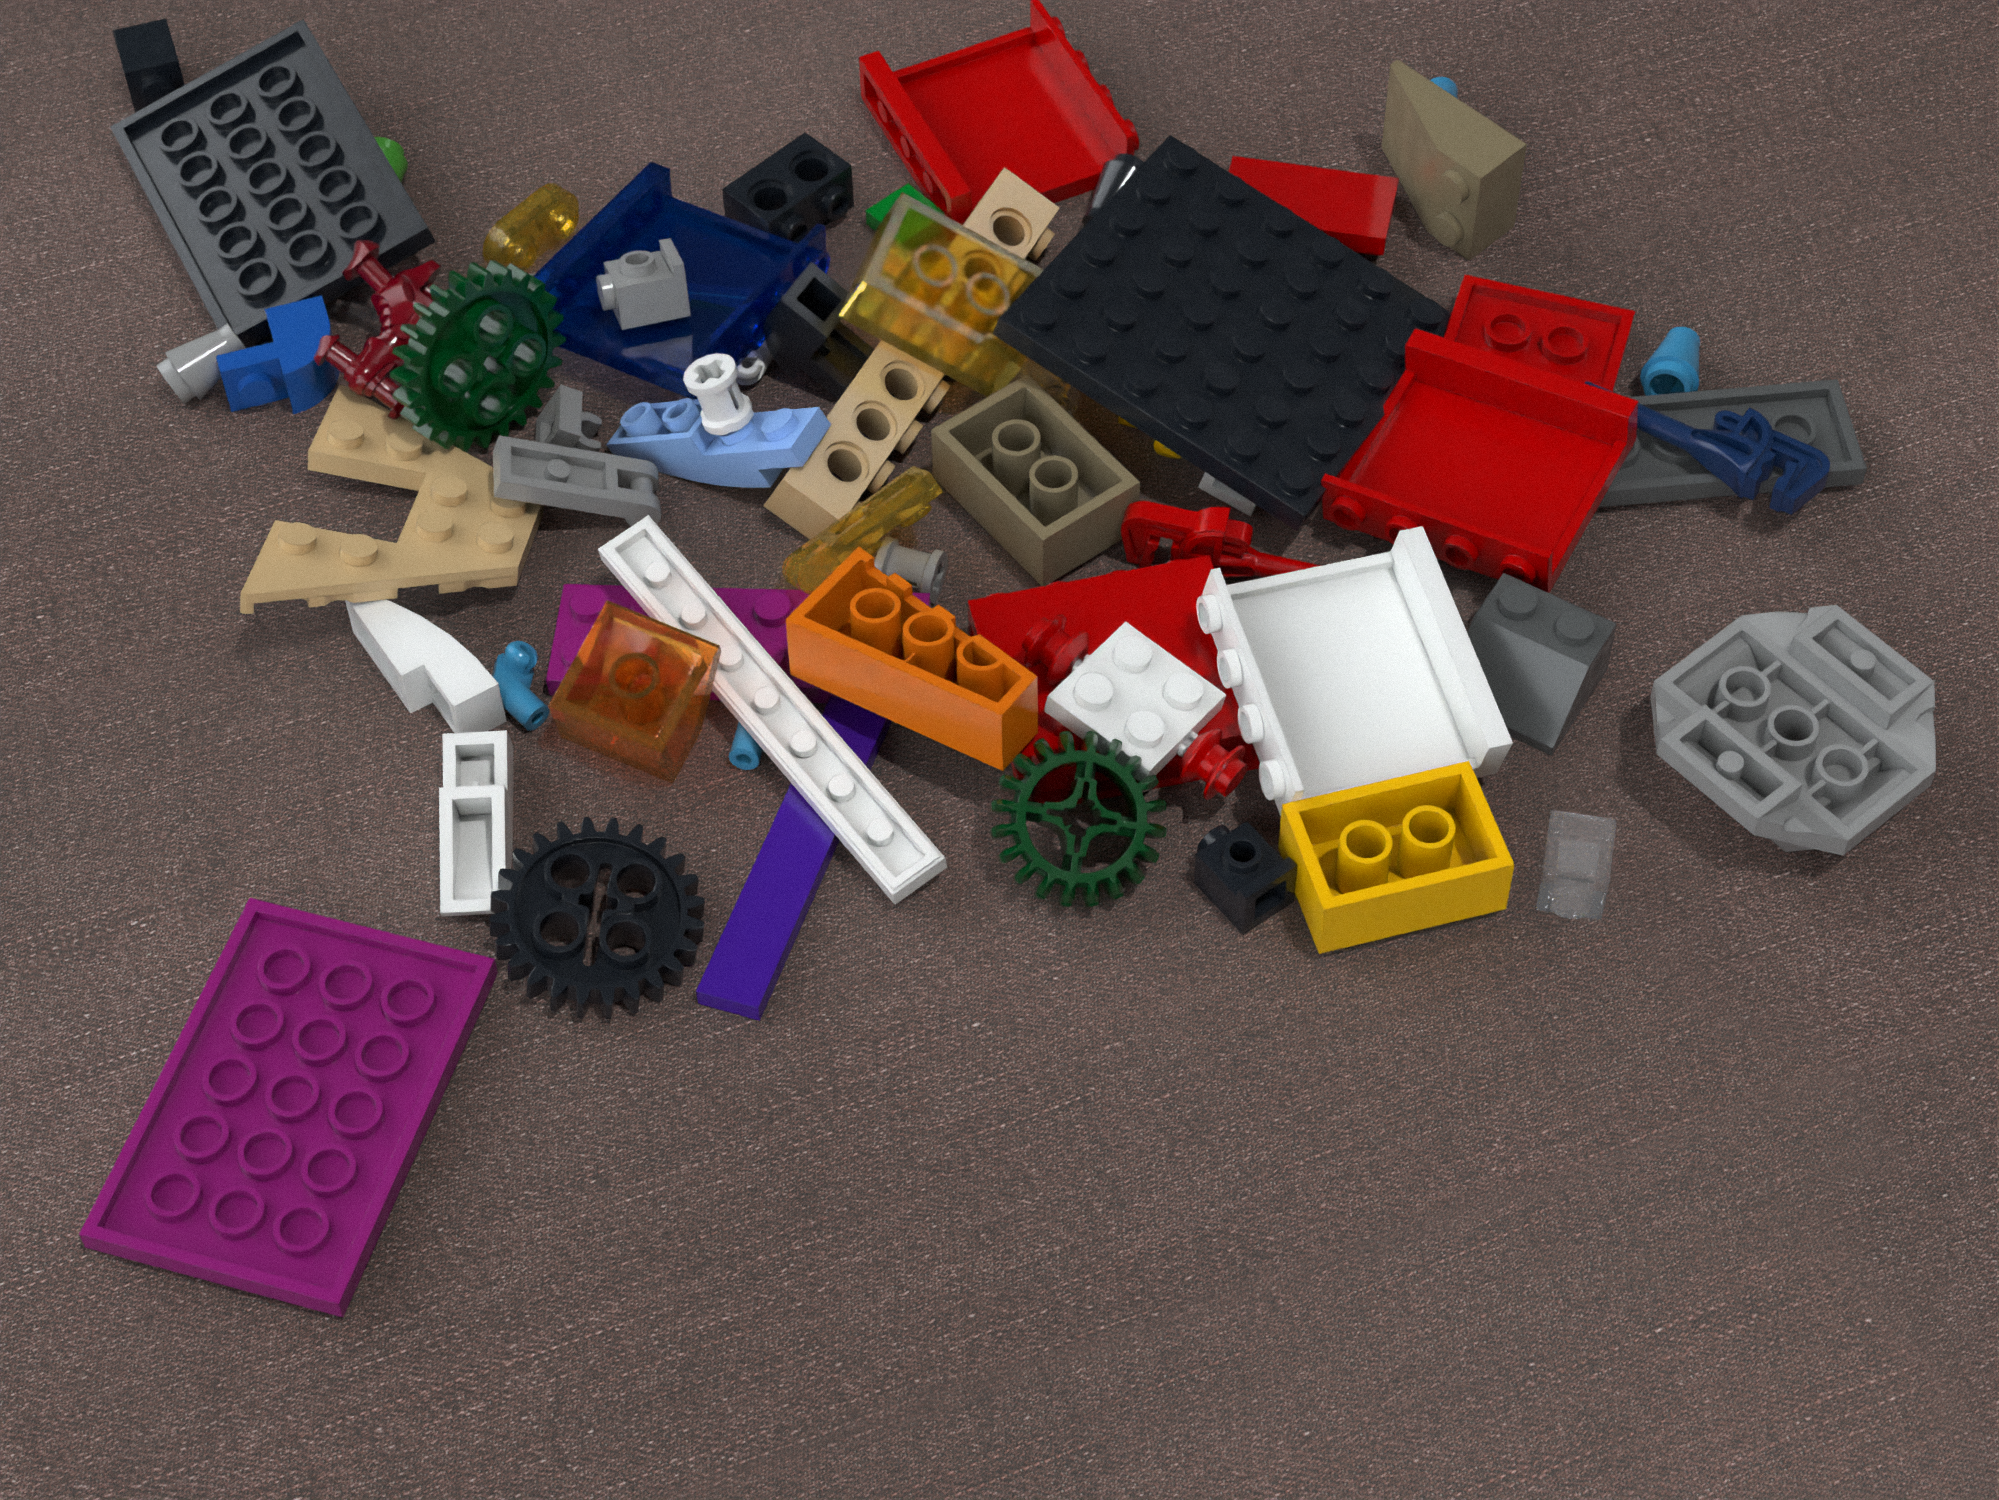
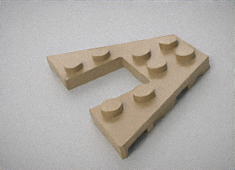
[240,385,544,614]

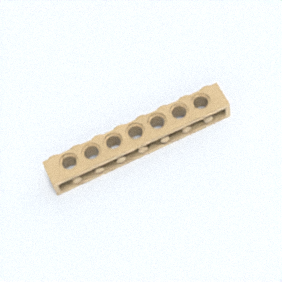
[763,167,1059,548]

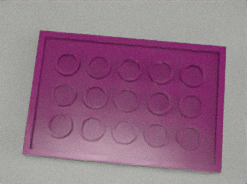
[79,898,498,1317]

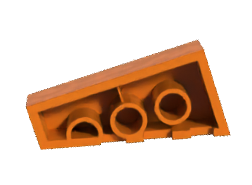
[786,546,1038,771]

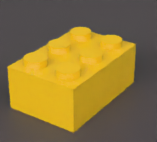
[1278,761,1515,954]

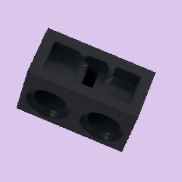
[722,132,854,263]

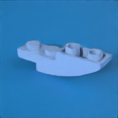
[606,398,831,488]

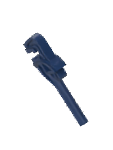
[1585,381,1830,515]

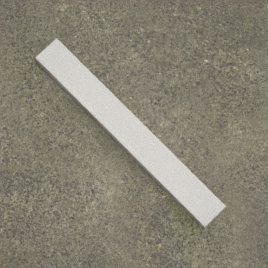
[598,515,947,905]

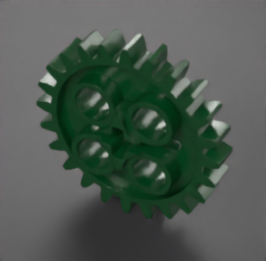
[390,260,566,452]

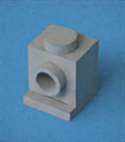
[596,238,691,330]

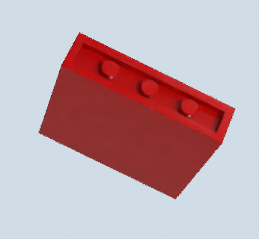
[859,0,1139,239]
[1321,328,1638,593]
[968,555,1260,804]

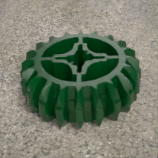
[990,731,1167,907]

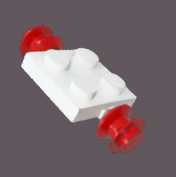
[1022,614,1248,800]

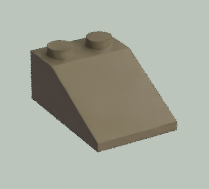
[1382,59,1527,261]

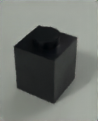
[112,18,185,113]

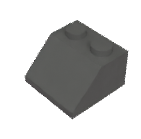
[1467,573,1617,756]

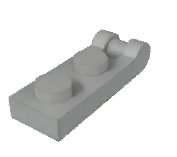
[493,435,661,526]

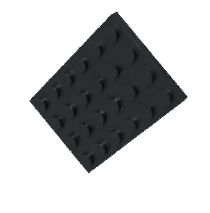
[110,19,436,348]

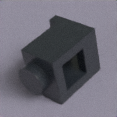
[1194,821,1297,935]

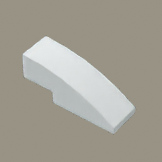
[345,599,507,733]
[439,730,514,917]

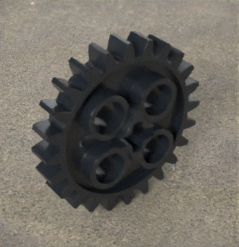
[490,817,705,1019]

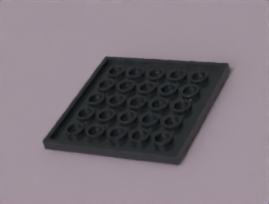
[992,135,1452,531]

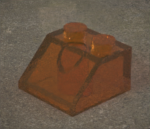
[548,600,721,784]

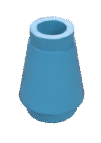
[1640,327,1700,396]

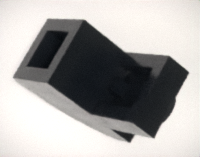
[763,262,874,399]

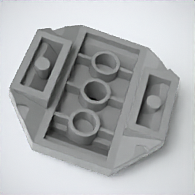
[1650,605,1936,856]

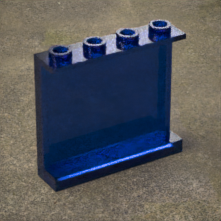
[534,162,830,399]

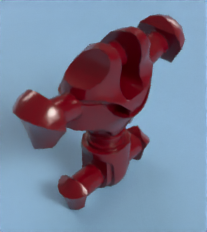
[313,240,442,420]

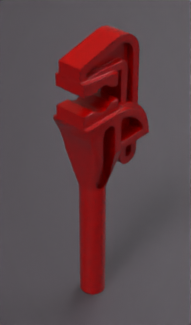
[1120,501,1322,578]

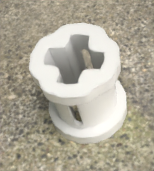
[683,353,754,435]

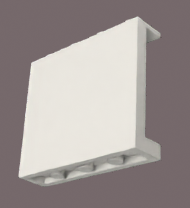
[1196,526,1513,816]

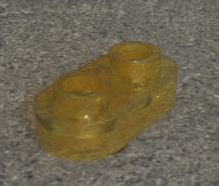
[482,183,579,271]

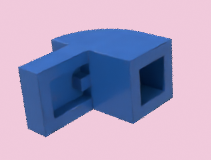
[216,295,340,414]

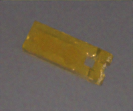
[782,466,943,595]

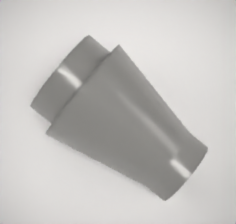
[156,323,246,404]

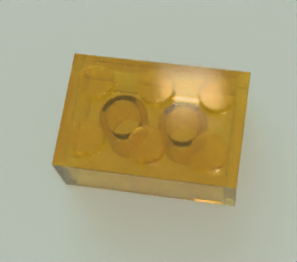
[838,192,1043,397]

